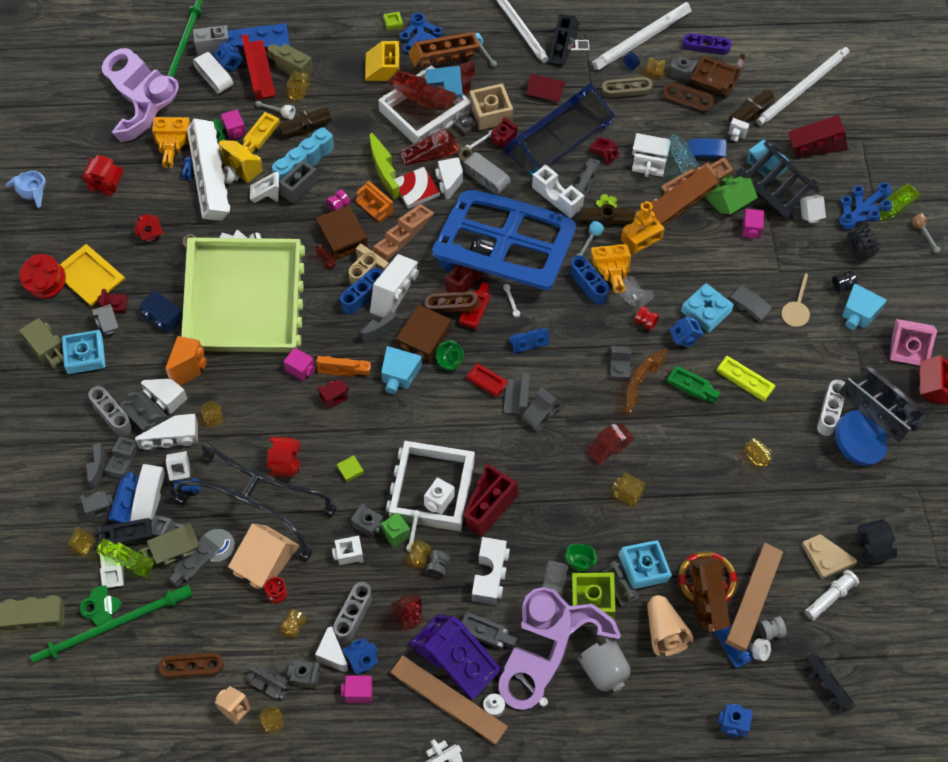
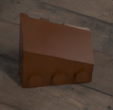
[690,558,730,632]

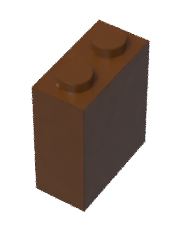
[316,205,368,260]
[396,304,451,363]

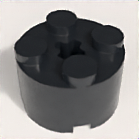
[855,518,897,564]

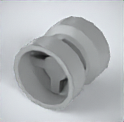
[759,616,787,641]

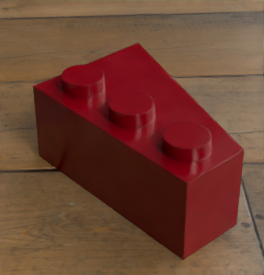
[788,115,848,158]
[463,463,519,537]

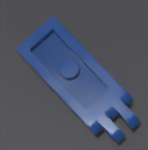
[108,471,139,524]

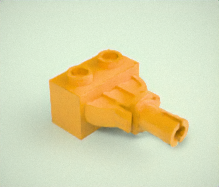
[152,117,190,168]
[621,201,665,255]
[590,244,631,293]

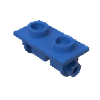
[509,328,549,353]
[715,623,754,668]

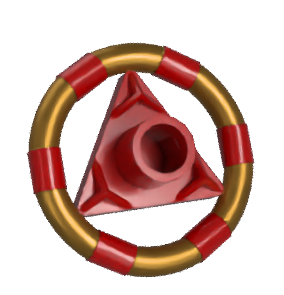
[677,551,738,604]

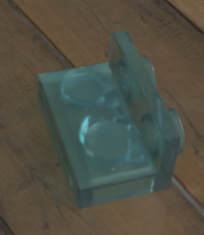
[668,133,699,173]

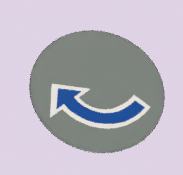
[201,529,235,562]

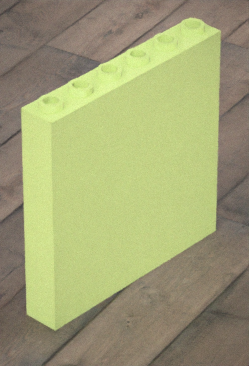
[182,238,305,352]

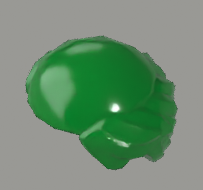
[436,340,464,371]
[564,543,597,572]

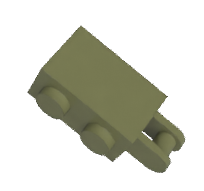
[268,43,313,82]
[19,318,64,369]
[138,523,200,565]

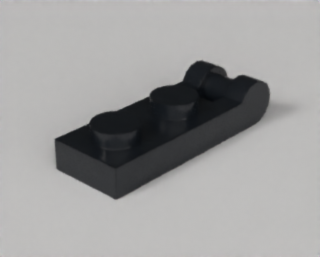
[96,518,152,550]

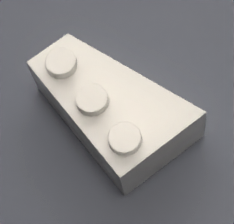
[370,254,419,318]

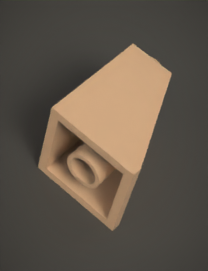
[228,523,299,589]

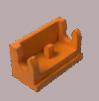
[355,181,394,223]

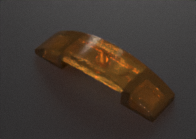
[625,348,668,415]

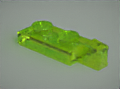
[879,183,921,220]
[97,539,154,578]

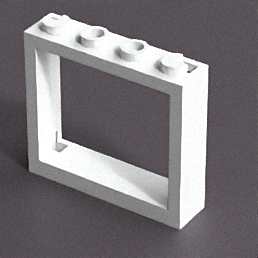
[379,66,471,148]
[386,441,475,532]

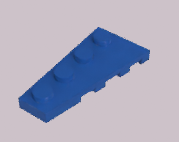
[226,23,290,50]

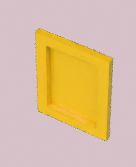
[60,244,125,306]

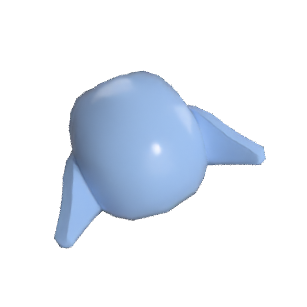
[6,171,46,208]

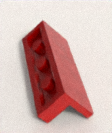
[241,34,276,101]

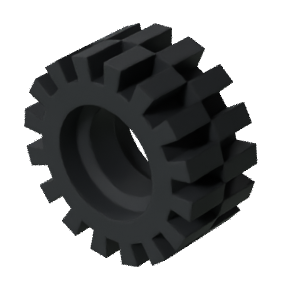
[846,225,880,261]

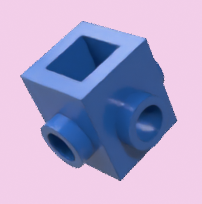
[213,42,244,72]
[669,316,704,347]
[342,638,379,675]
[718,704,753,737]

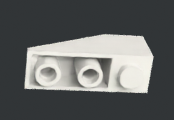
[135,414,198,450]

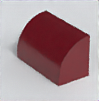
[526,74,566,102]

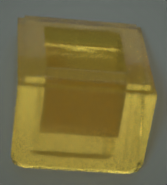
[68,527,95,557]

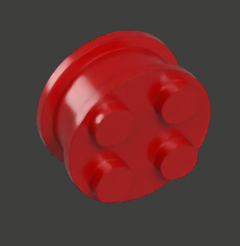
[20,254,66,299]

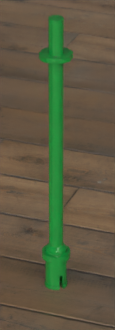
[167,0,203,78]
[30,584,193,663]

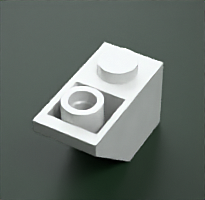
[435,157,463,200]
[141,379,187,414]

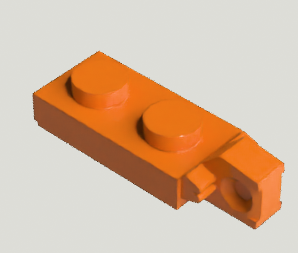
[317,356,371,377]

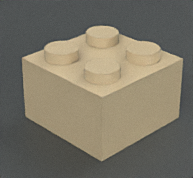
[470,83,513,130]

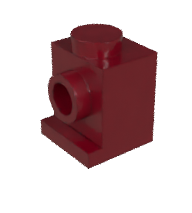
[491,117,518,149]
[317,379,349,410]

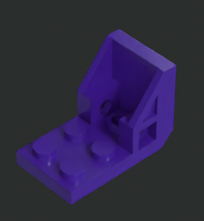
[409,614,501,699]

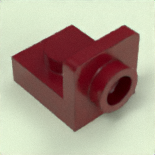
[589,137,619,165]
[98,289,128,314]

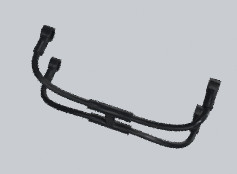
[175,442,337,561]

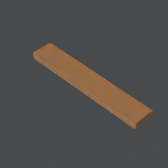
[725,543,783,652]
[390,656,508,746]

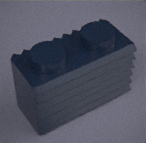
[139,290,183,333]

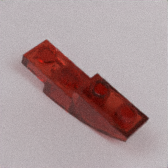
[388,70,457,110]

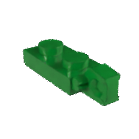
[666,366,720,404]

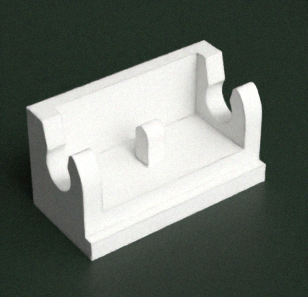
[632,133,671,161]

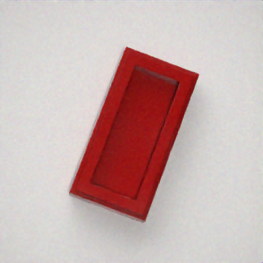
[466,363,508,398]

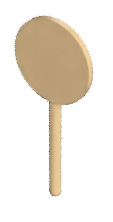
[781,273,810,327]

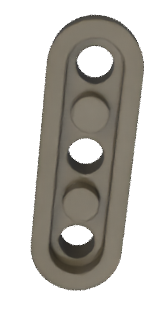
[602,77,653,98]

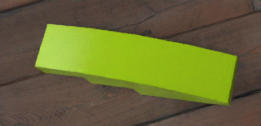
[369,133,400,199]

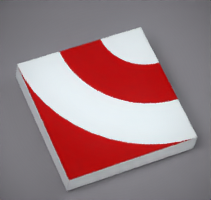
[394,167,440,209]

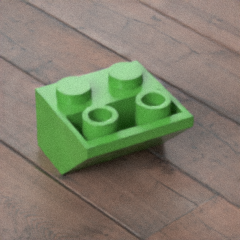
[705,176,758,214]

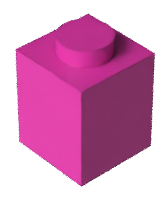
[221,109,246,140]
[742,209,764,239]
[283,348,315,381]
[341,676,373,703]

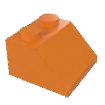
[165,336,207,386]

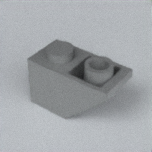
[193,25,229,56]

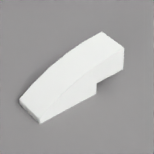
[130,464,165,521]

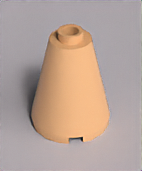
[647,596,693,656]

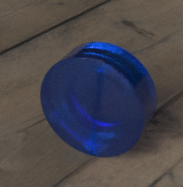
[623,52,640,70]

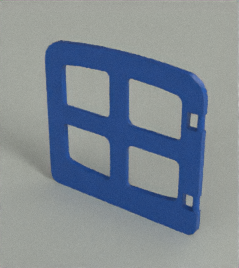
[432,190,576,290]

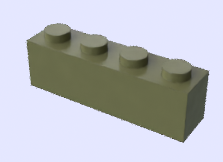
[0,595,65,634]

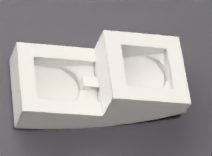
[99,546,124,588]

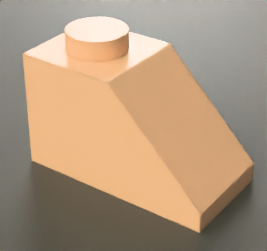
[215,686,251,725]

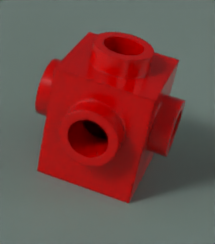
[134,214,163,241]

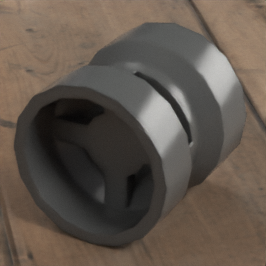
[425,550,450,578]

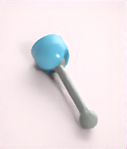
[475,33,497,67]
[576,221,604,256]

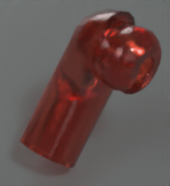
[313,244,336,269]

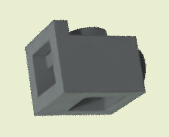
[670,56,698,83]
[80,491,113,521]
[351,503,383,539]
[287,660,321,690]

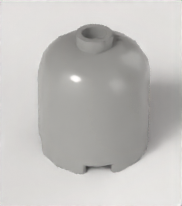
[578,637,631,692]

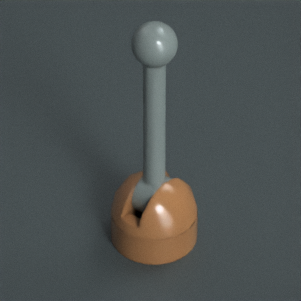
[911,214,940,254]

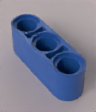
[570,255,609,305]
[340,268,383,314]

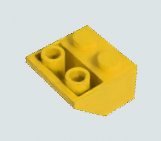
[365,41,400,81]

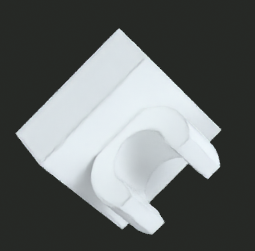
[728,118,750,142]

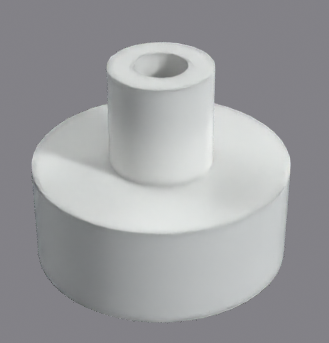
[222,166,239,185]
[748,638,771,661]
[483,694,505,717]

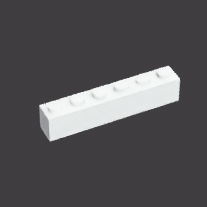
[187,119,230,221]

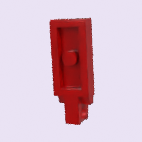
[459,282,491,330]

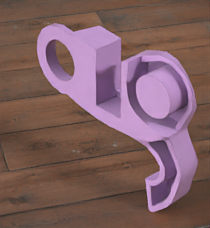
[102,48,179,142]
[498,587,621,710]

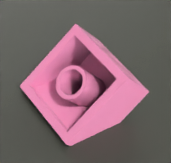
[890,319,937,365]

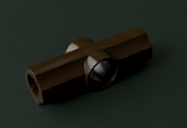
[729,90,776,123]
[278,107,332,138]
[580,204,635,227]

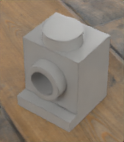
[92,304,118,335]

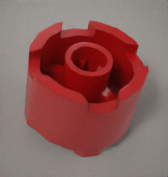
[82,155,124,196]
[267,437,301,477]

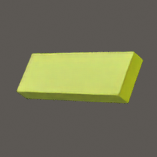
[716,356,776,402]

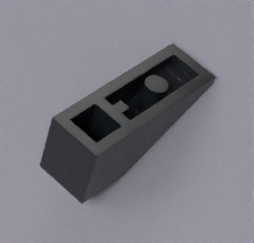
[548,14,580,66]

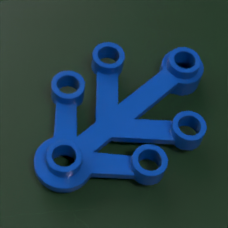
[400,13,443,65]
[839,182,892,229]

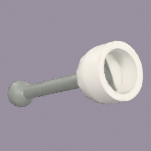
[255,101,295,119]

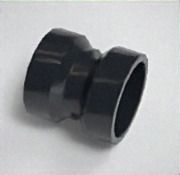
[832,271,857,293]

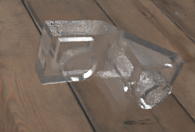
[611,276,655,307]
[542,560,569,597]

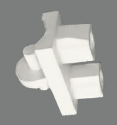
[632,152,666,177]
[425,739,463,762]

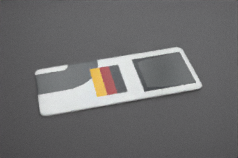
[571,40,589,50]

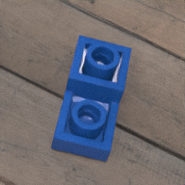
[689,139,727,159]

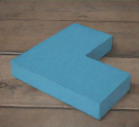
[426,66,463,99]

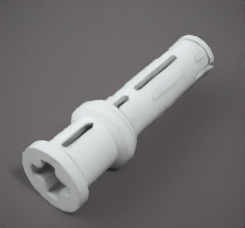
[804,570,859,621]

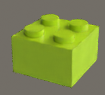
[572,573,615,620]

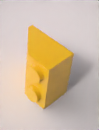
[219,140,263,184]

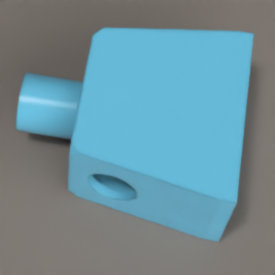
[842,284,887,330]
[381,346,422,394]

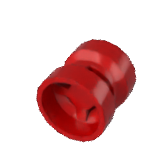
[634,306,660,331]
[264,577,287,604]

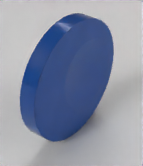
[835,410,888,466]

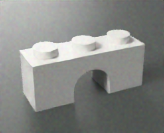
[532,165,584,218]
[472,537,510,605]

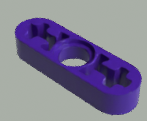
[682,33,732,55]

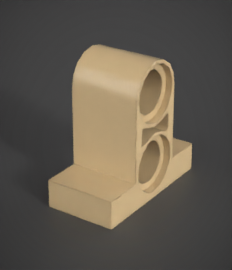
[349,244,389,285]

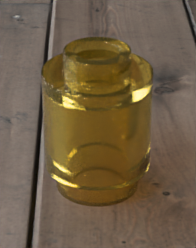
[744,438,773,467]

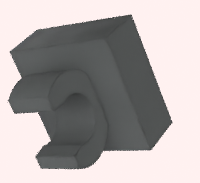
[453,112,478,136]

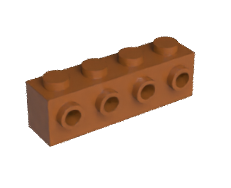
[408,32,480,68]
[650,165,719,227]

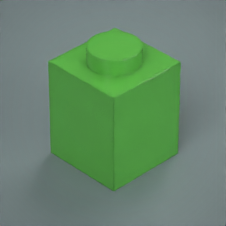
[381,513,410,548]

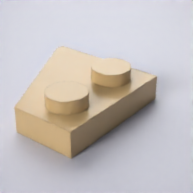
[801,534,857,579]

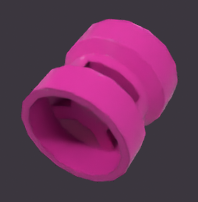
[325,190,351,212]

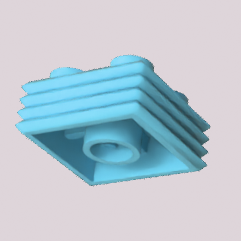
[681,283,734,333]
[62,330,105,374]
[618,540,672,589]

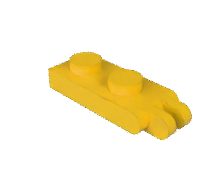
[243,112,280,153]

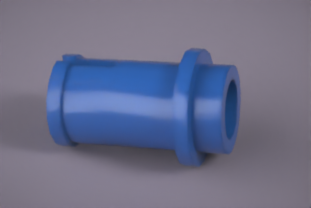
[180,157,194,180]
[174,478,201,494]

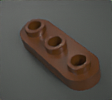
[664,82,714,111]
[425,291,480,313]
[158,652,224,679]

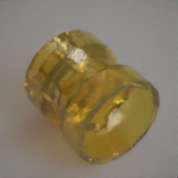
[646,57,666,77]
[201,401,223,427]
[406,541,432,568]
[279,609,307,638]
[260,706,284,734]

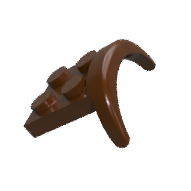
[690,53,745,96]

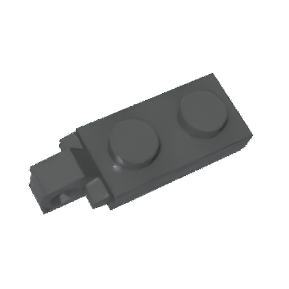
[574,158,600,199]
[169,536,220,587]
[462,612,517,649]

